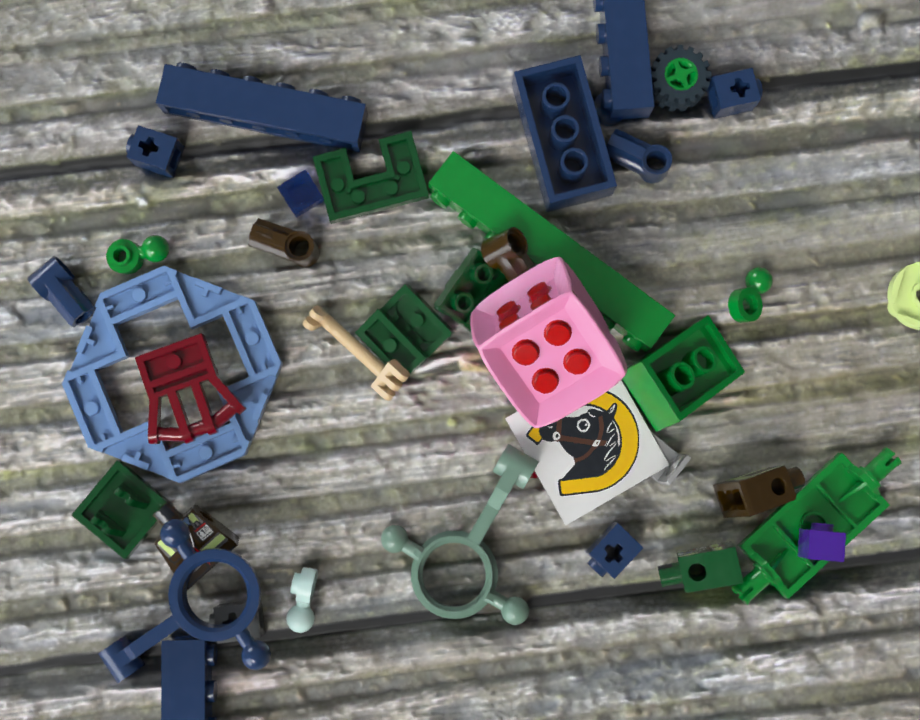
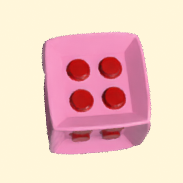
[470,257,627,428]

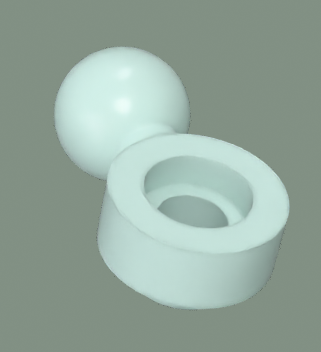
[286,567,318,633]

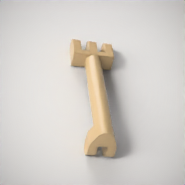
[303,305,410,401]

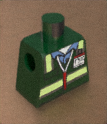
[658,541,744,593]

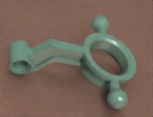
[381,444,539,625]

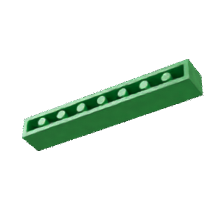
[428,151,676,352]

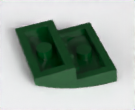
[355,284,455,375]

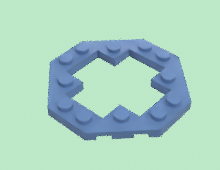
[62,266,283,483]

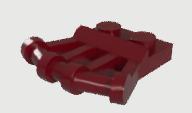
[135,333,247,444]

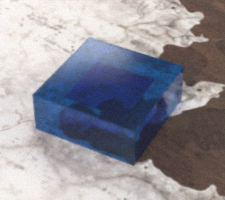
[277,169,324,218]

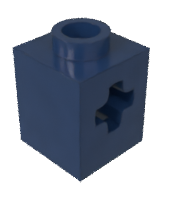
[707,68,763,119]
[126,125,185,178]
[585,522,643,579]

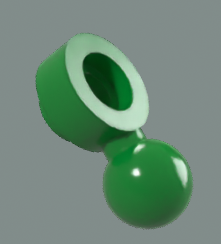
[106,235,170,275]
[728,267,773,323]

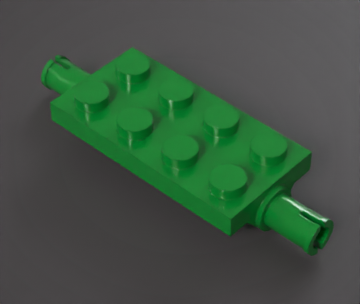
[731,447,902,605]

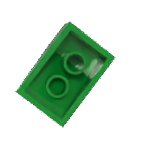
[622,315,745,432]

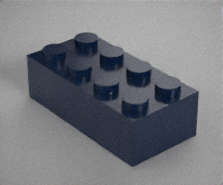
[512,55,617,212]

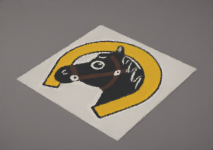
[505,380,669,526]

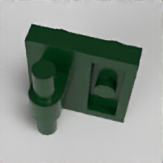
[434,248,508,333]

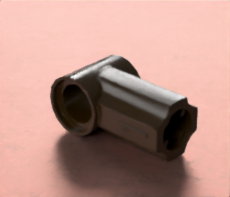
[248,218,320,267]
[481,227,535,282]

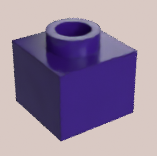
[798,522,846,562]

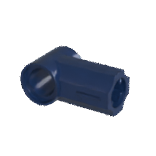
[606,129,672,184]
[27,256,96,327]

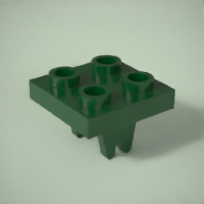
[72,460,173,560]

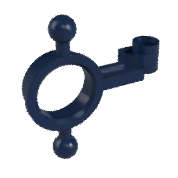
[98,519,271,684]

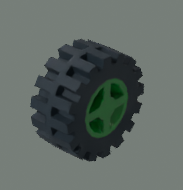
[651,45,711,112]

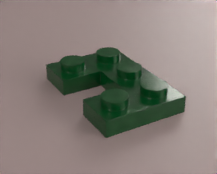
[313,131,429,224]

